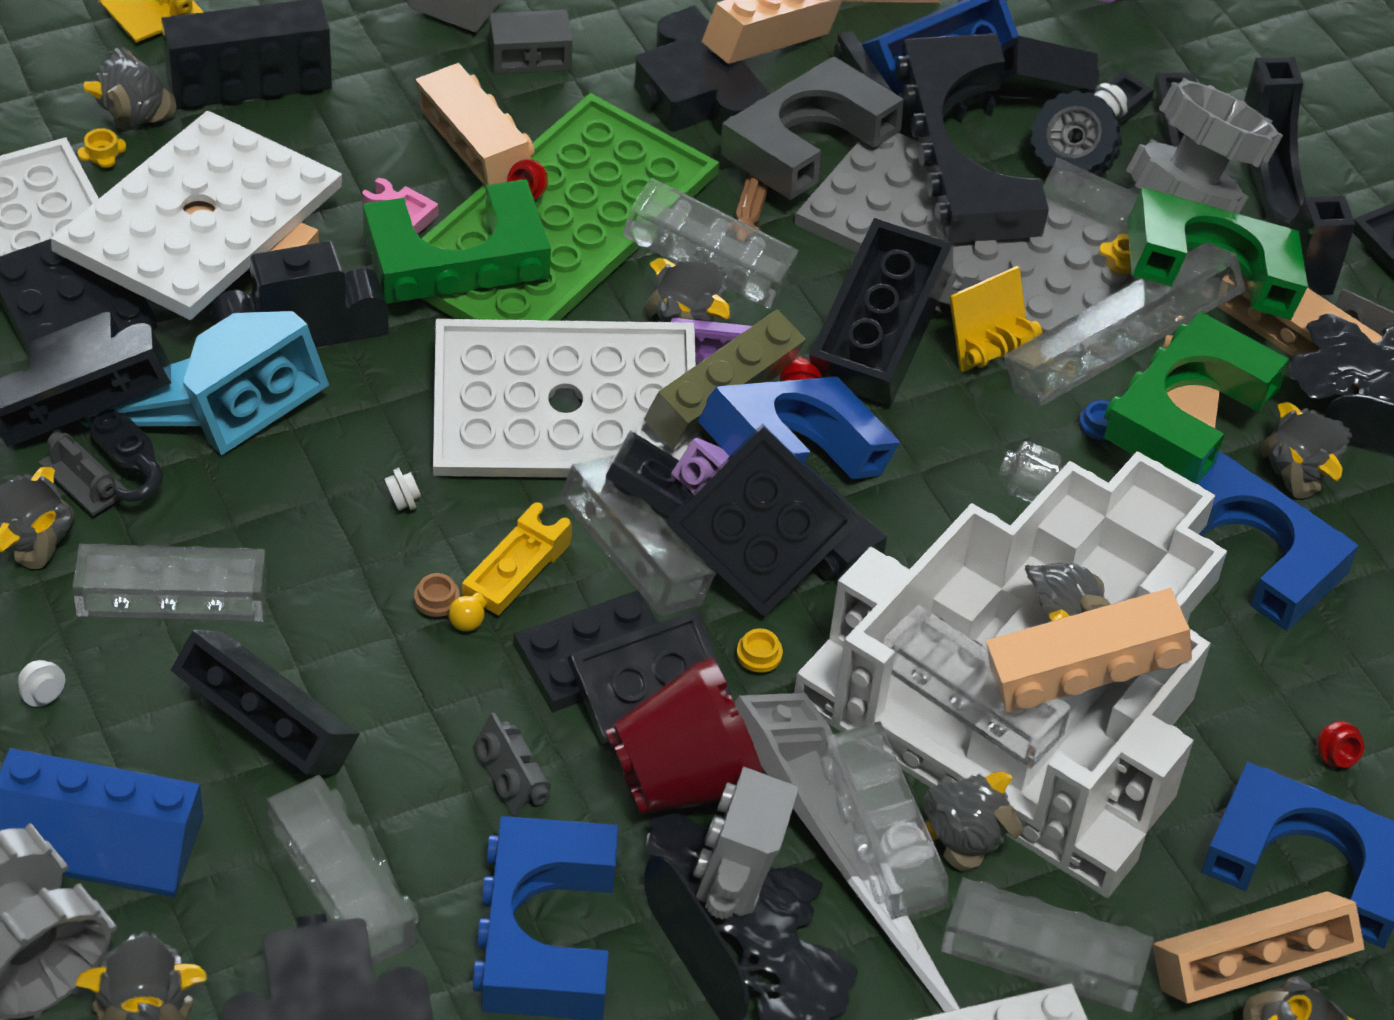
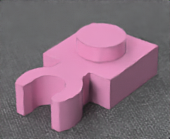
[362,178,438,234]

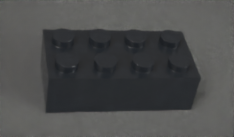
[161,0,332,110]
[809,218,953,407]

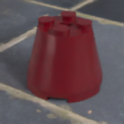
[605,657,764,815]

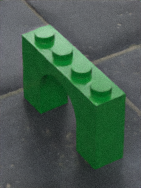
[363,179,551,304]
[1127,187,1308,320]
[1104,311,1289,484]

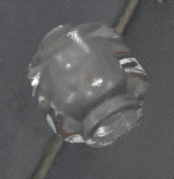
[998,441,1064,503]

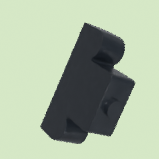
[634,5,771,137]
[210,241,389,348]
[0,312,171,447]
[221,912,434,1020]

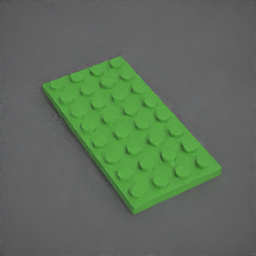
[421,93,719,321]

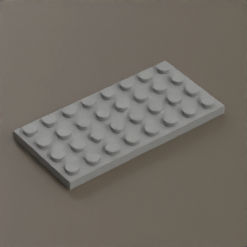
[794,133,1143,359]

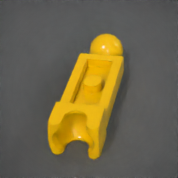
[448,502,572,632]

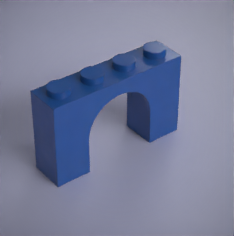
[698,377,900,479]
[1198,451,1359,631]
[1201,762,1394,949]
[473,816,618,1020]

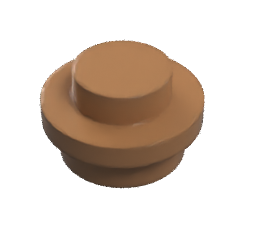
[414,573,460,617]

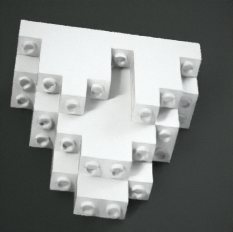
[794,451,1227,899]

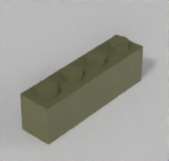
[644,309,807,450]

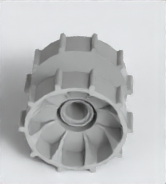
[1126,78,1283,214]
[0,824,117,1020]

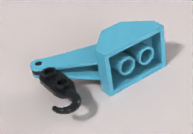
[80,311,329,502]

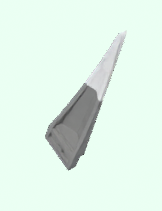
[734,693,959,1012]

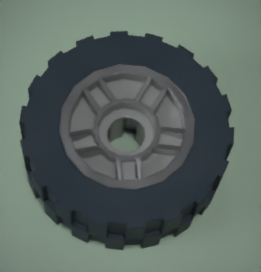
[1031,91,1122,185]

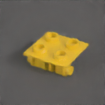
[97,0,203,43]
[949,266,1042,373]

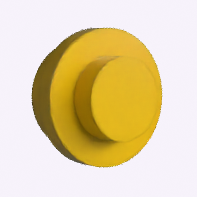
[736,628,783,673]

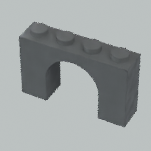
[721,56,904,200]

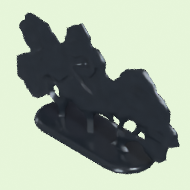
[1288,314,1394,454]
[644,811,858,1020]

